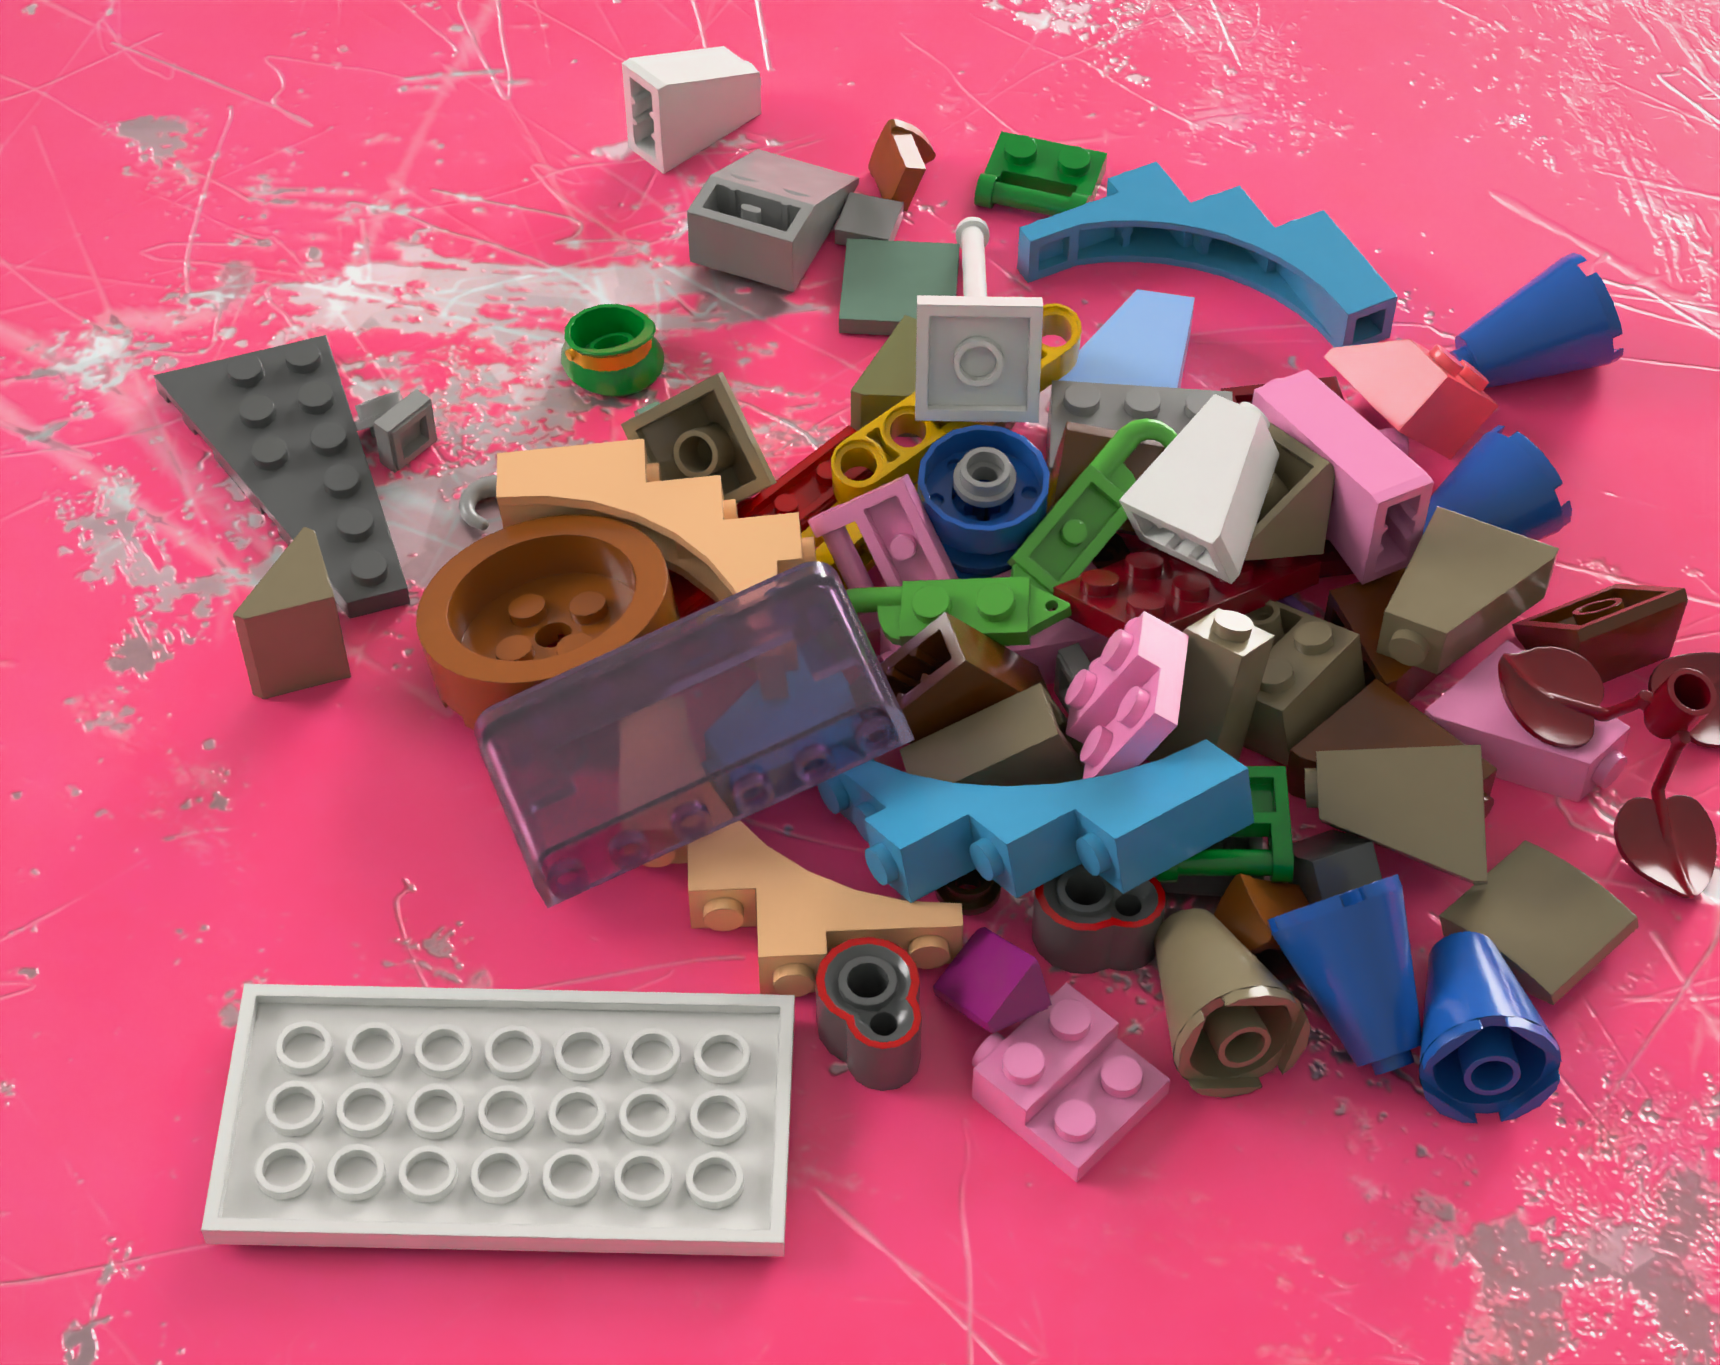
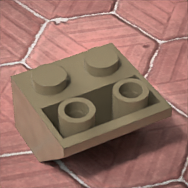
[1243,600,1366,766]

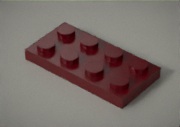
[1052,547,1321,638]

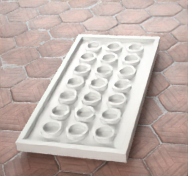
[201,984,795,1257]

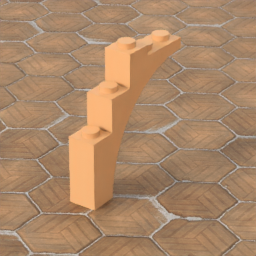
[496,439,818,702]
[620,698,963,997]

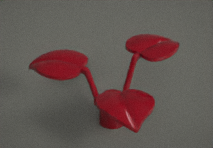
[1498,646,1720,899]

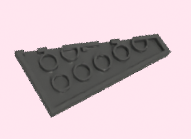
[154,335,410,619]

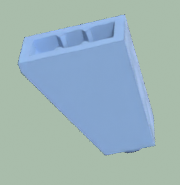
[1057,289,1195,388]

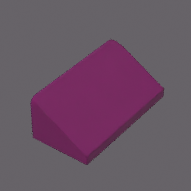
[933,927,1052,1033]

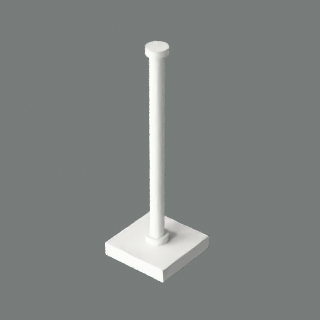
[915,217,1043,423]

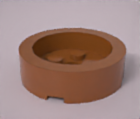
[416,515,683,741]

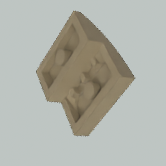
[1439,840,1639,1005]

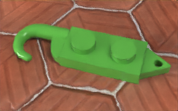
[1007,418,1177,595]
[814,576,1072,657]

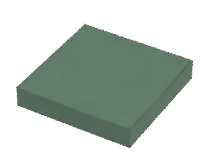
[839,238,960,335]

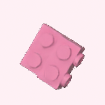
[1065,611,1189,779]
[972,982,1170,1183]

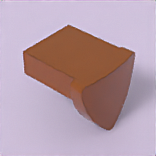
[868,119,936,211]
[1214,874,1310,954]

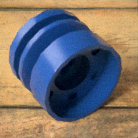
[918,425,1050,579]

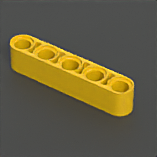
[831,303,1082,504]

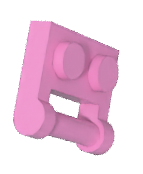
[808,474,959,633]

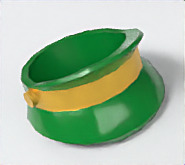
[561,304,664,397]

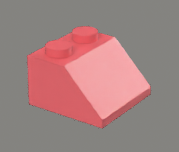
[1324,339,1499,460]

